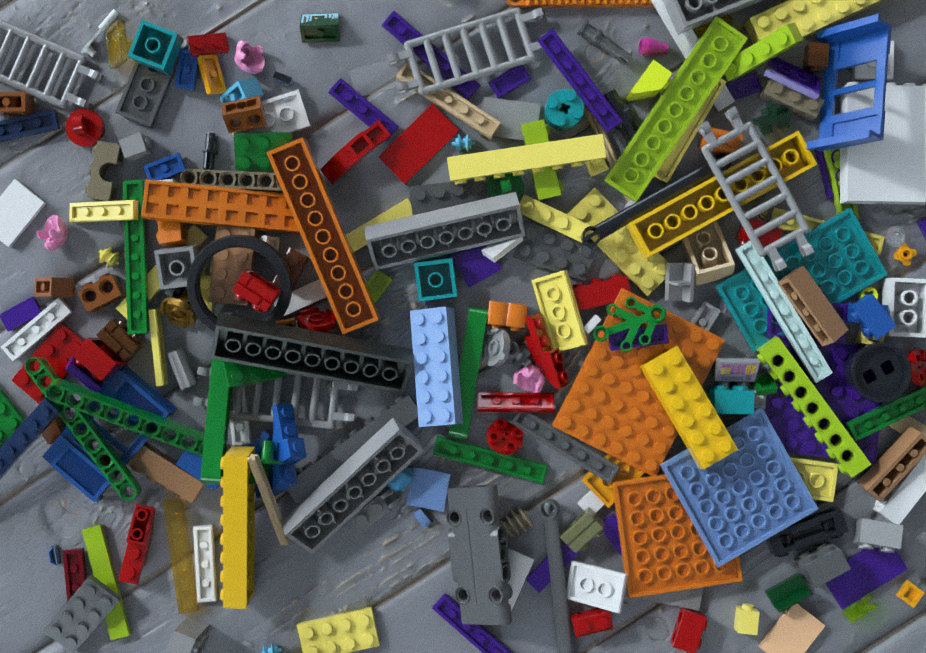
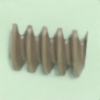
[500,507,534,542]

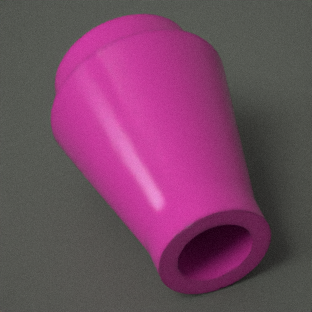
[638,37,668,56]

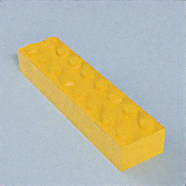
[220,446,255,609]

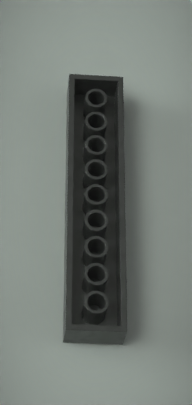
[210,313,413,393]

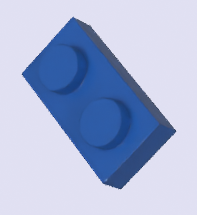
[174,49,199,91]
[143,152,186,180]

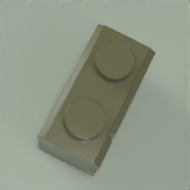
[560,507,605,553]

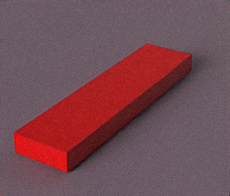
[477,392,555,413]

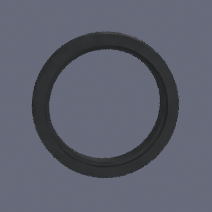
[187,235,292,332]

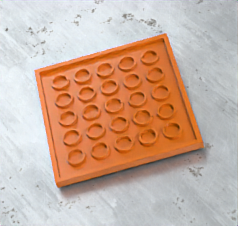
[612,474,743,598]

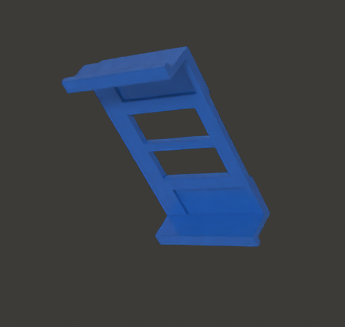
[807,13,892,151]
[42,365,178,503]

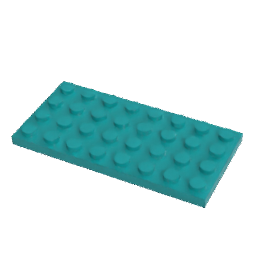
[714,208,888,352]

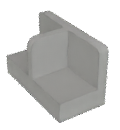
[665,261,695,303]

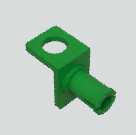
[250,441,282,483]

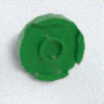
[487,173,524,201]

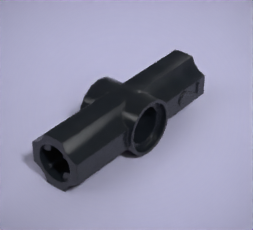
[603,89,639,144]

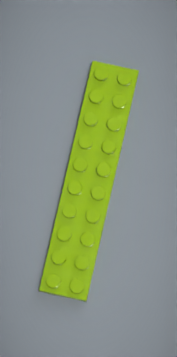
[603,16,748,202]

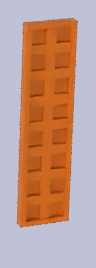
[141,179,299,234]

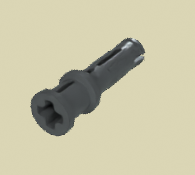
[577,20,632,65]

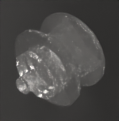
[885,226,906,247]

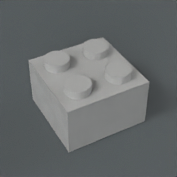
[853,518,904,553]

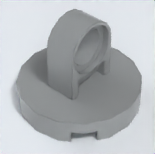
[482,328,520,367]

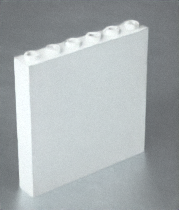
[840,82,926,205]

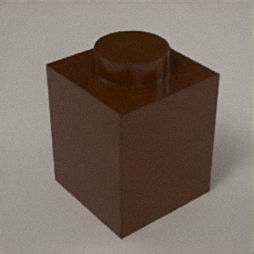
[803,42,829,73]

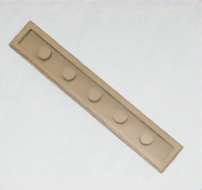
[396,61,502,140]

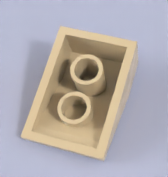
[681,220,735,286]

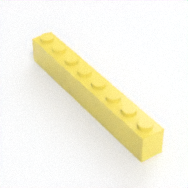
[447,134,606,185]

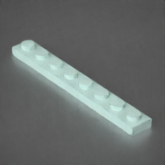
[735,241,833,383]

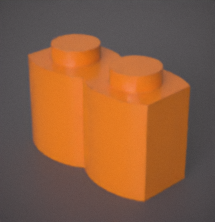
[487,301,528,331]

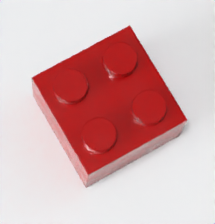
[72,338,128,381]

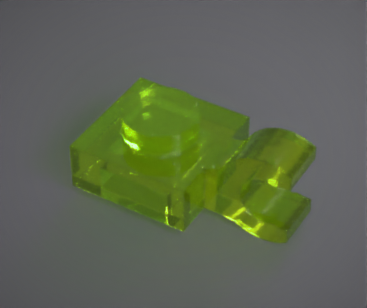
[841,594,878,623]

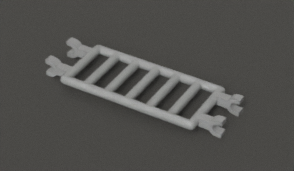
[387,7,544,95]
[0,19,104,109]
[697,106,815,272]
[193,367,360,429]

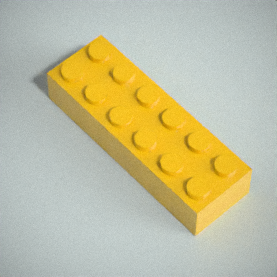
[640,346,738,469]

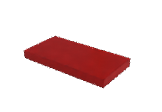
[378,103,459,184]

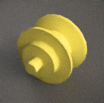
[99,247,120,268]

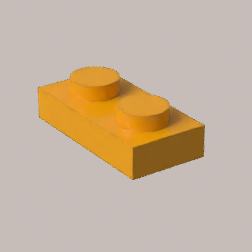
[197,55,227,95]

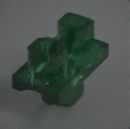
[753,101,793,135]

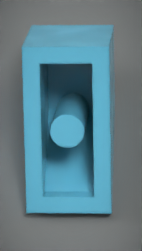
[219,78,264,103]

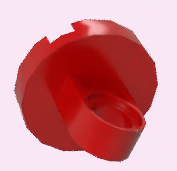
[65,108,105,147]
[297,307,336,333]

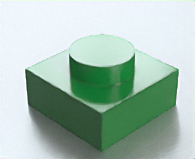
[752,374,778,396]

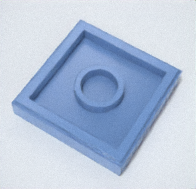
[406,466,451,512]

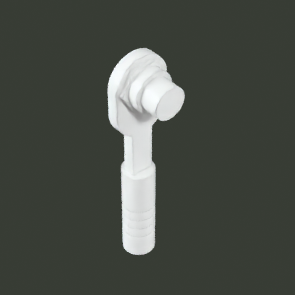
[81,9,119,57]

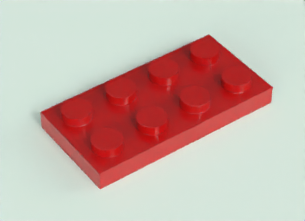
[11,322,84,404]

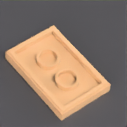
[758,604,825,653]

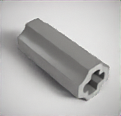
[167,349,197,390]

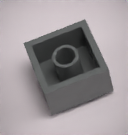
[794,541,851,588]

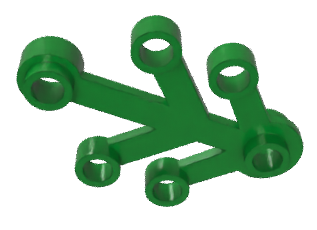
[593,297,667,352]

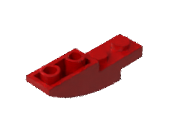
[320,120,391,185]
[525,312,569,389]
[118,504,156,585]

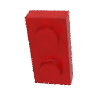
[186,32,229,57]

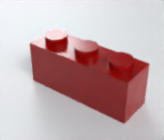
[573,273,631,311]

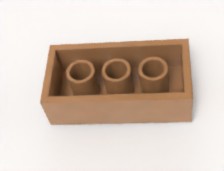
[209,226,259,306]

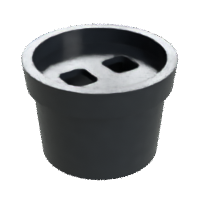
[844,342,911,402]

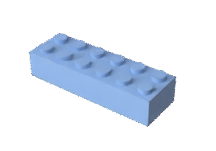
[410,307,463,427]

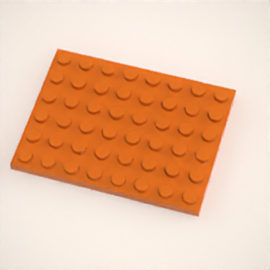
[552,288,725,476]

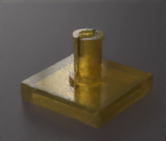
[105,20,133,69]

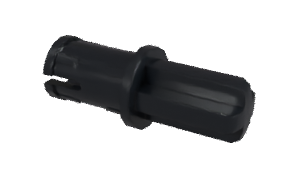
[202,133,218,170]

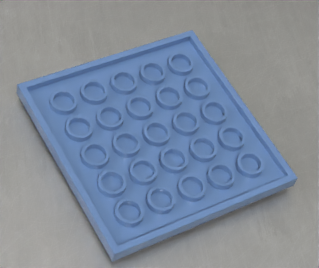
[660,407,818,568]

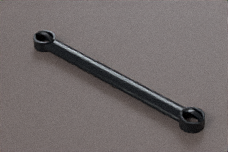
[581,152,731,247]

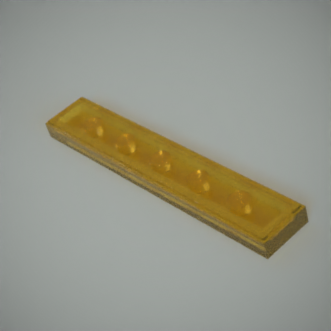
[162,498,199,614]

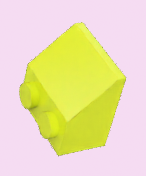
[626,60,672,102]

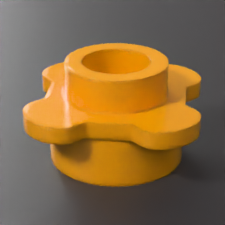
[893,243,917,266]

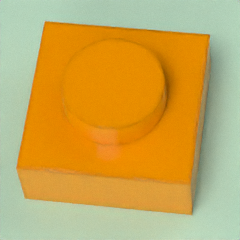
[896,580,925,608]

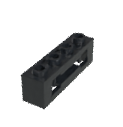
[766,507,849,557]

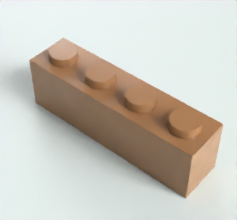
[777,266,849,346]
[857,426,926,502]
[128,442,206,503]

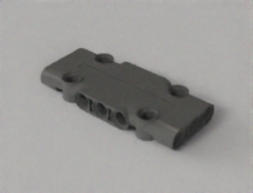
[446,484,513,625]

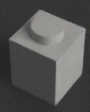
[119,133,152,161]

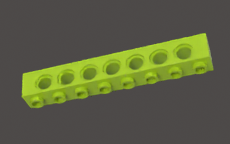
[756,336,872,478]

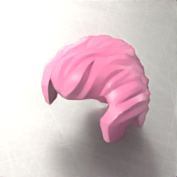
[234,41,265,74]
[36,215,69,251]
[513,365,545,393]

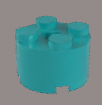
[544,89,584,132]

